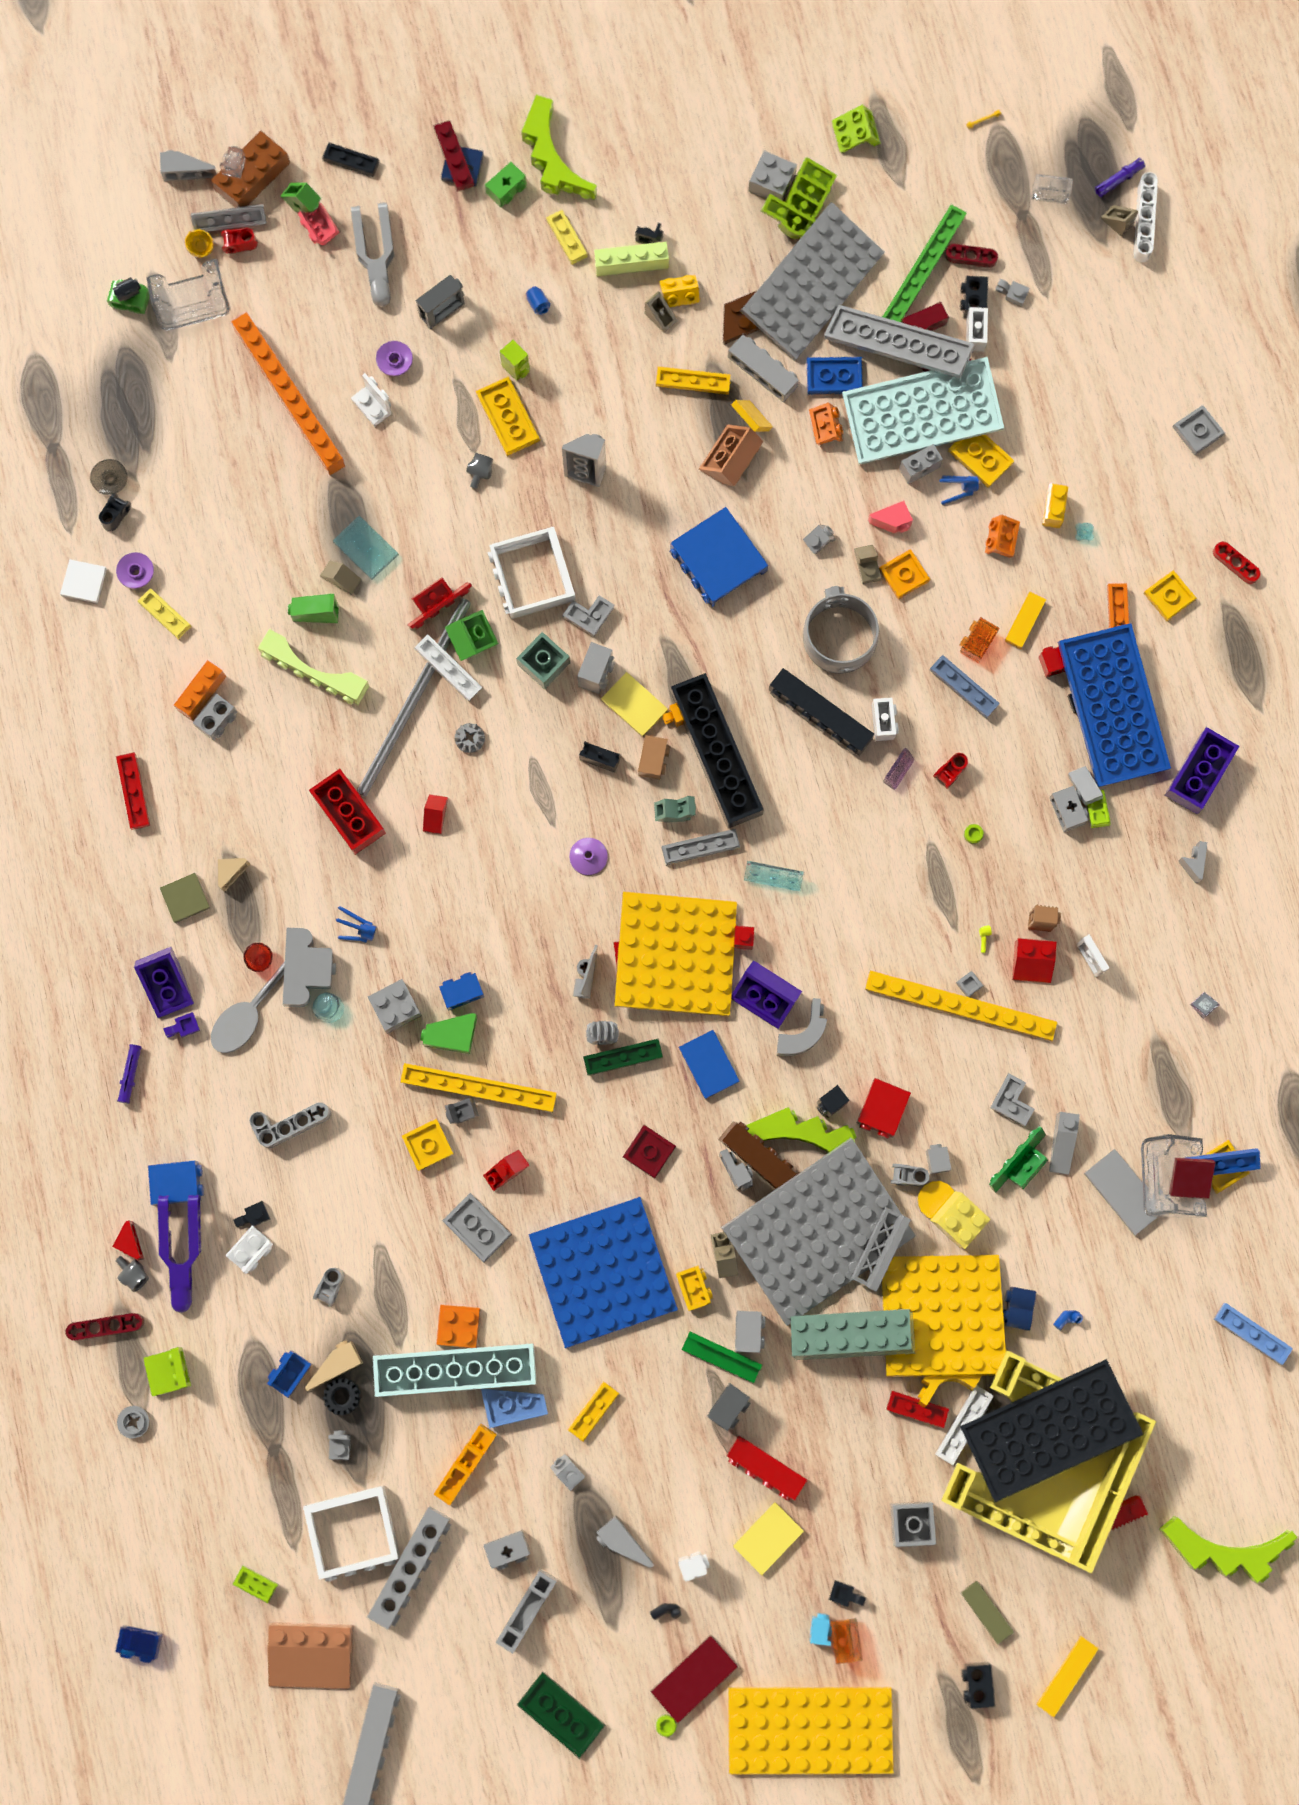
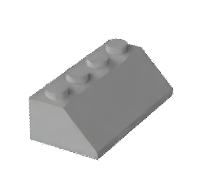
[562,434,606,487]

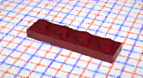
[433,120,474,192]

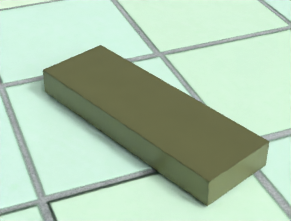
[960,1581,1014,1644]

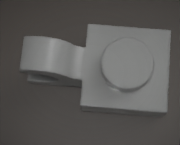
[995,279,1030,307]

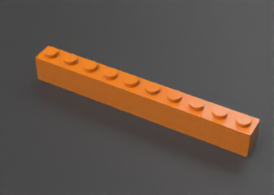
[231,312,345,475]

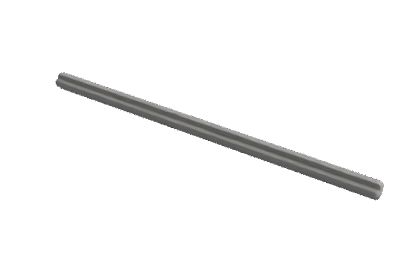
[357,598,471,796]

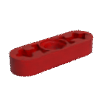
[1213,541,1261,584]

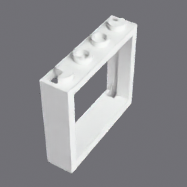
[487,527,576,619]
[303,1485,400,1582]

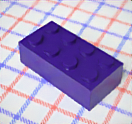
[1165,727,1240,815]

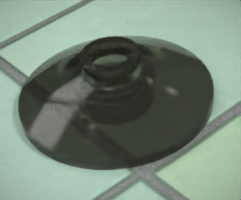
[90,459,128,495]

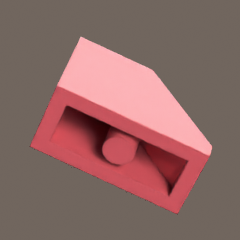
[868,501,913,533]

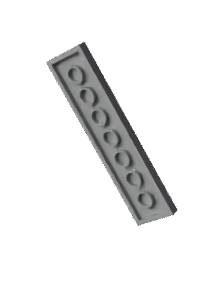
[824,305,975,379]

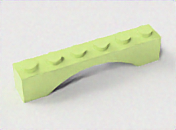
[258,629,369,705]

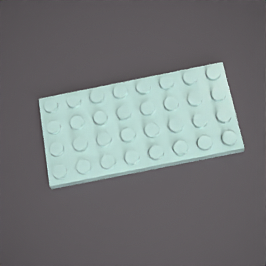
[842,357,1004,465]

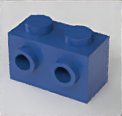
[439,972,484,1011]

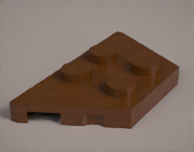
[723,290,760,345]

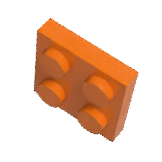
[436,1305,480,1348]

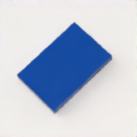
[806,357,863,395]
[679,1030,740,1099]

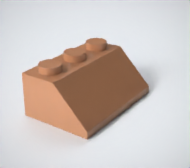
[699,425,764,486]

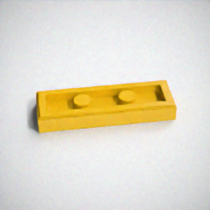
[1005,591,1046,649]
[568,1381,620,1442]

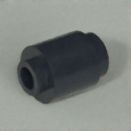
[112,277,141,302]

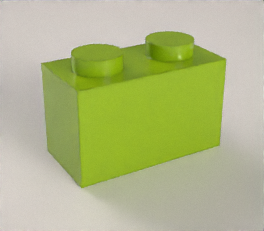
[499,340,530,381]

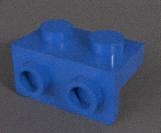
[267,1351,312,1398]

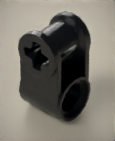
[99,493,132,531]

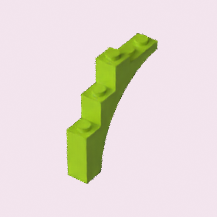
[521,94,597,200]
[746,1107,857,1153]
[1159,1516,1298,1583]

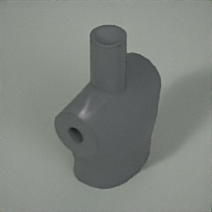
[466,453,493,489]
[116,1256,149,1292]

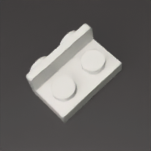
[226,1225,273,1274]

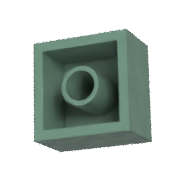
[516,632,570,689]

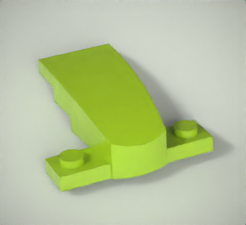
[761,157,837,239]

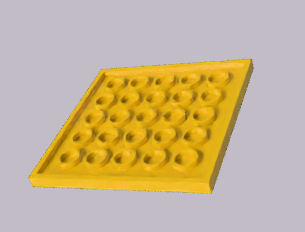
[614,891,737,1016]
[881,1255,1006,1377]

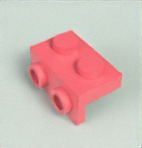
[298,202,340,246]

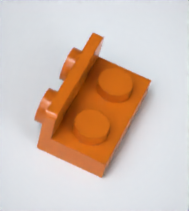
[809,402,844,445]
[985,515,1020,558]

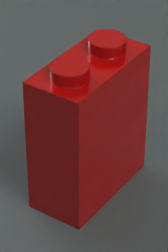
[856,1078,911,1139]

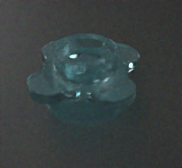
[1075,523,1094,541]

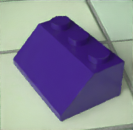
[731,960,802,1029]

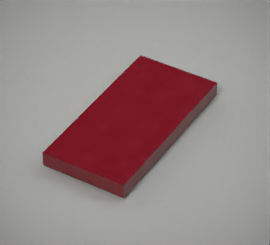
[650,1635,738,1723]

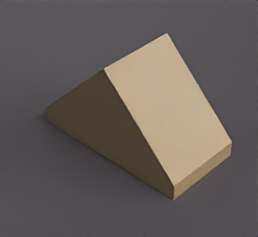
[218,858,251,892]

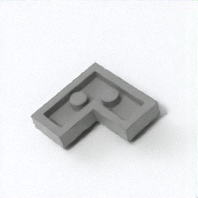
[563,595,615,637]
[990,1073,1034,1127]

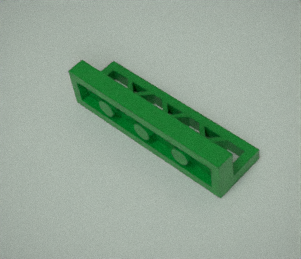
[681,1331,762,1383]

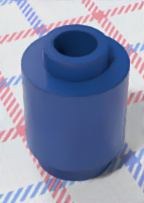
[526,286,551,315]

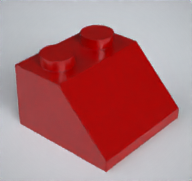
[1012,938,1057,983]

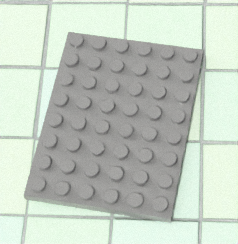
[721,1138,916,1326]

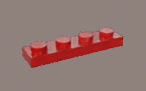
[116,752,150,830]

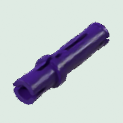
[1095,157,1145,197]
[117,1044,142,1104]

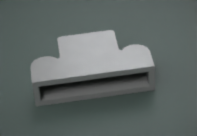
[283,928,336,1007]

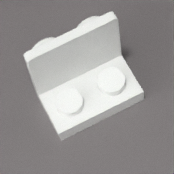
[351,373,392,427]

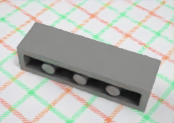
[728,335,799,403]

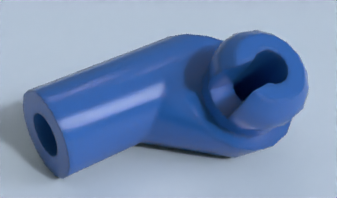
[1053,1310,1083,1331]

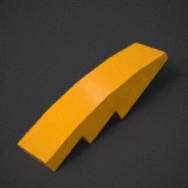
[434,1424,497,1506]

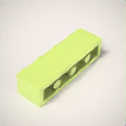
[594,242,669,276]

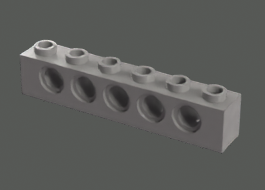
[367,1506,451,1629]

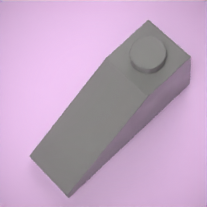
[160,150,217,181]
[1049,1112,1080,1175]
[596,1516,654,1568]

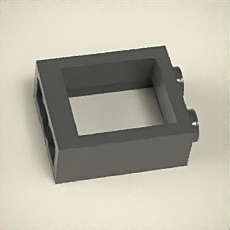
[416,274,465,329]

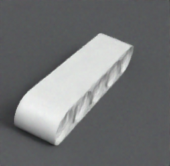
[1133,172,1158,263]

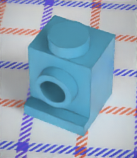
[809,1613,833,1646]

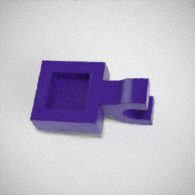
[163,1012,200,1038]

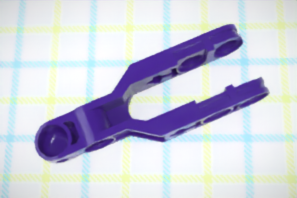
[158,1195,201,1313]

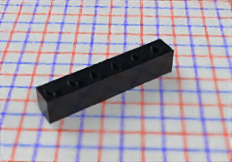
[769,668,874,756]

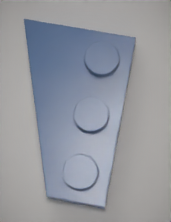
[481,1389,548,1428]

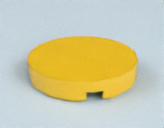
[917,1181,954,1219]

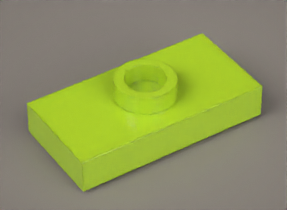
[1087,789,1111,828]
[232,1565,278,1603]

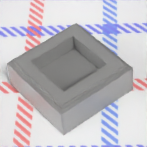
[956,971,983,997]

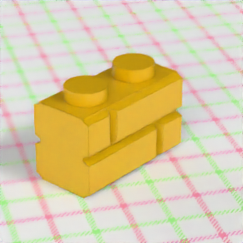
[1042,483,1069,528]

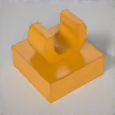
[662,703,683,727]

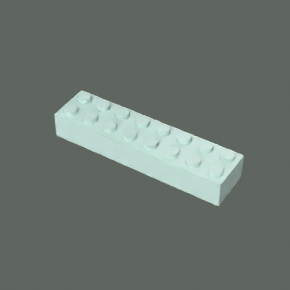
[373,1344,537,1397]

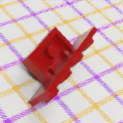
[407,577,472,630]

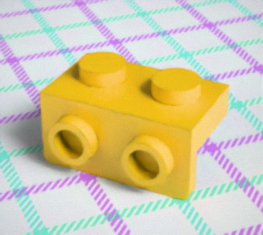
[660,275,700,307]
[676,1265,713,1311]

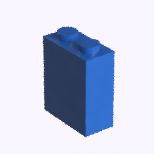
[148,1160,204,1206]

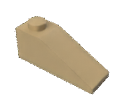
[305,1340,363,1391]

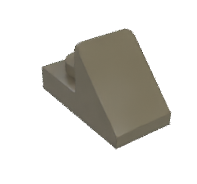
[854,545,881,584]

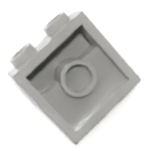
[719,1149,754,1191]

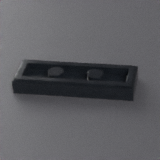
[322,142,380,177]

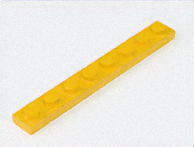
[400,1063,557,1112]

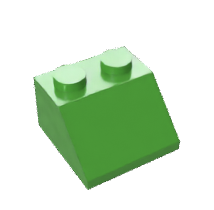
[445,610,498,661]

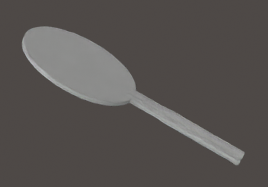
[211,962,285,1053]

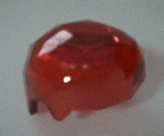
[243,942,273,972]

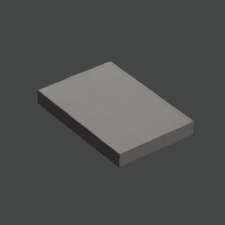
[442,1193,512,1263]

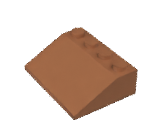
[268,1622,353,1689]

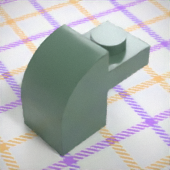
[654,796,696,822]

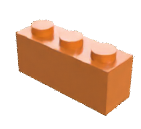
[174,660,227,721]

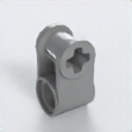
[891,1164,929,1187]
[313,1267,344,1307]

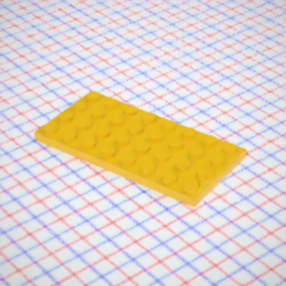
[728,1687,893,1774]

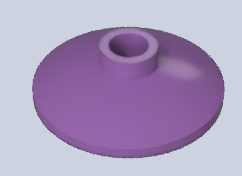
[376,341,413,376]
[116,552,154,589]
[570,838,608,875]

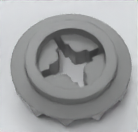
[454,722,485,753]
[117,1406,150,1438]

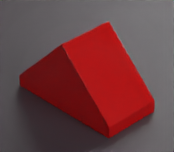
[423,794,448,834]
[112,1220,144,1260]

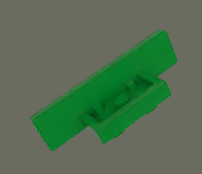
[989,1126,1048,1193]

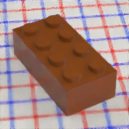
[211,130,290,208]

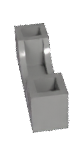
[496,1569,557,1654]

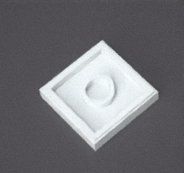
[60,559,107,604]
[1077,934,1109,977]

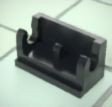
[579,741,622,773]

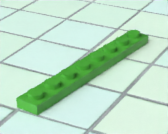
[882,204,967,322]

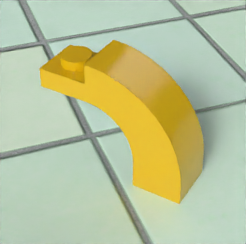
[917,1375,982,1408]

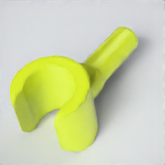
[979,925,992,953]

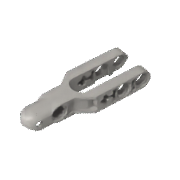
[351,202,394,306]

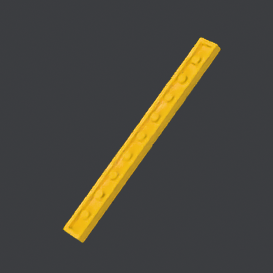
[865,970,1057,1041]

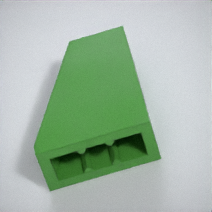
[288,594,339,623]
[420,1013,477,1054]

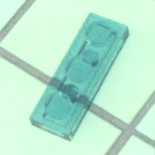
[744,861,804,892]

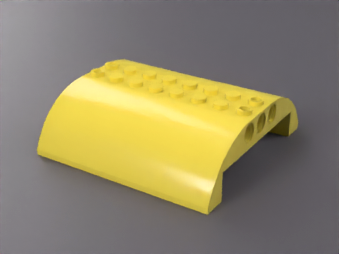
[941,1351,1156,1573]

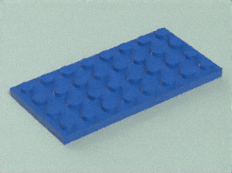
[1058,623,1171,787]

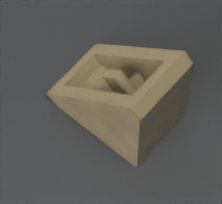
[1101,205,1139,236]
[645,291,678,332]
[320,560,362,595]

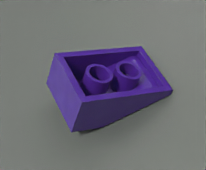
[134,946,194,1018]

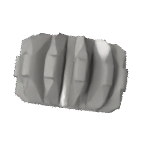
[586,1021,619,1045]

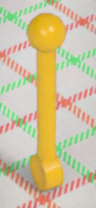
[966,110,1002,129]

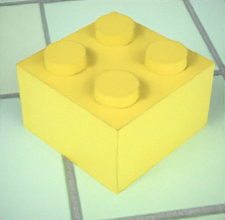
[930,1191,991,1249]

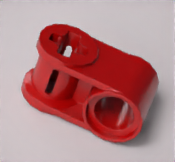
[221,228,258,254]
[933,753,968,789]

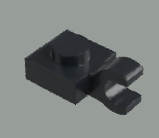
[233,1201,270,1228]
[829,1580,866,1607]

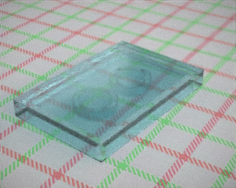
[333,516,399,580]

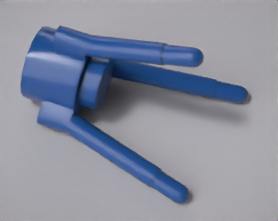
[939,475,979,505]
[336,906,376,943]

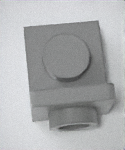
[328,1431,351,1460]

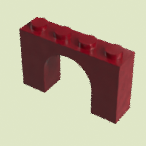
[901,302,972,372]

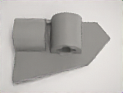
[573,945,598,999]

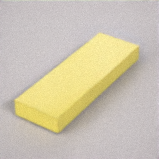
[546,210,588,265]
[137,588,191,639]

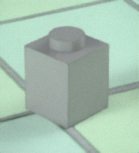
[926,1144,951,1174]

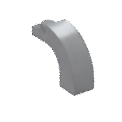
[777,998,827,1056]

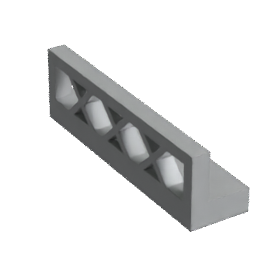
[851,1207,911,1292]

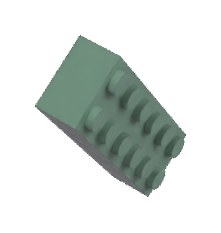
[791,1309,915,1360]

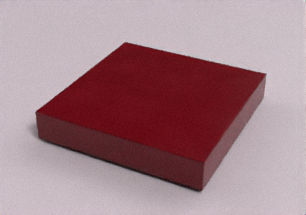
[622,1125,676,1179]
[1169,1158,1215,1199]

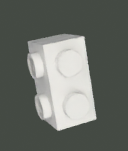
[871,698,899,742]

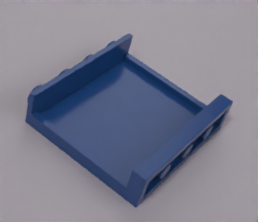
[669,507,768,607]

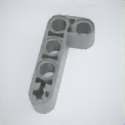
[250,1102,331,1148]

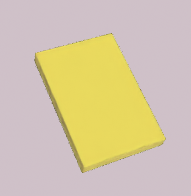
[601,672,668,737]
[733,1502,804,1575]

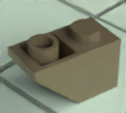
[711,1232,738,1278]

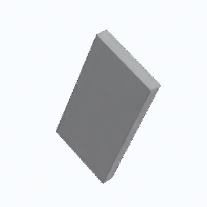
[1084,1149,1165,1235]

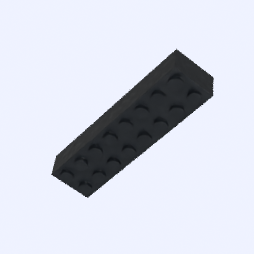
[670,673,764,829]

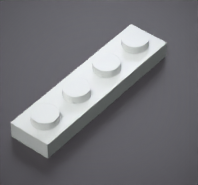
[414,634,482,701]
[935,1385,993,1465]

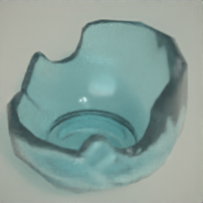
[312,992,344,1023]

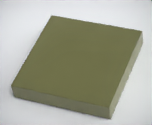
[160,873,210,923]

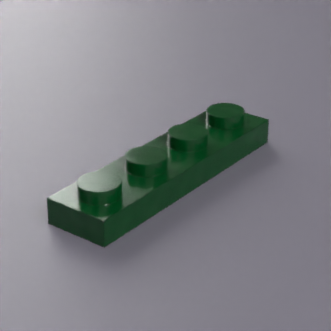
[583,1038,663,1076]

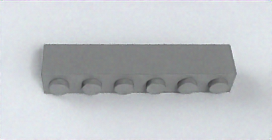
[343,1682,401,1805]

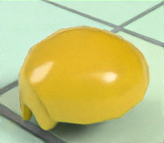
[185,229,214,258]

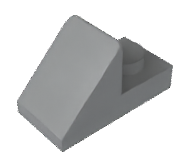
[1179,841,1208,883]

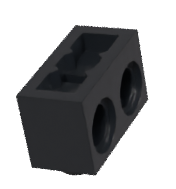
[960,276,988,318]
[816,1085,850,1118]
[961,1662,995,1709]

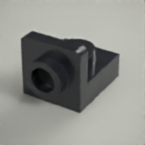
[635,223,664,244]

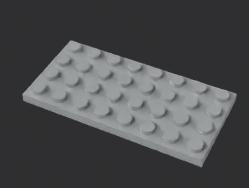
[740,202,885,361]

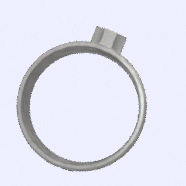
[803,586,879,674]

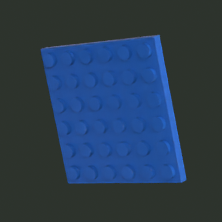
[528,1197,678,1348]

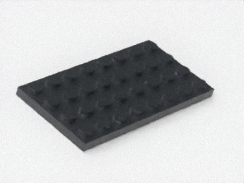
[960,1359,1144,1503]

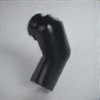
[650,1603,682,1620]

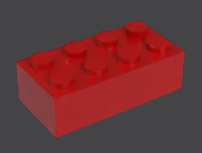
[309,768,386,855]

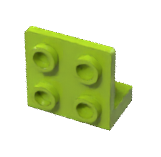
[832,104,880,153]
[143,1347,191,1396]

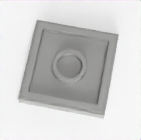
[1173,405,1225,455]

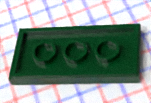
[517,1671,605,1759]

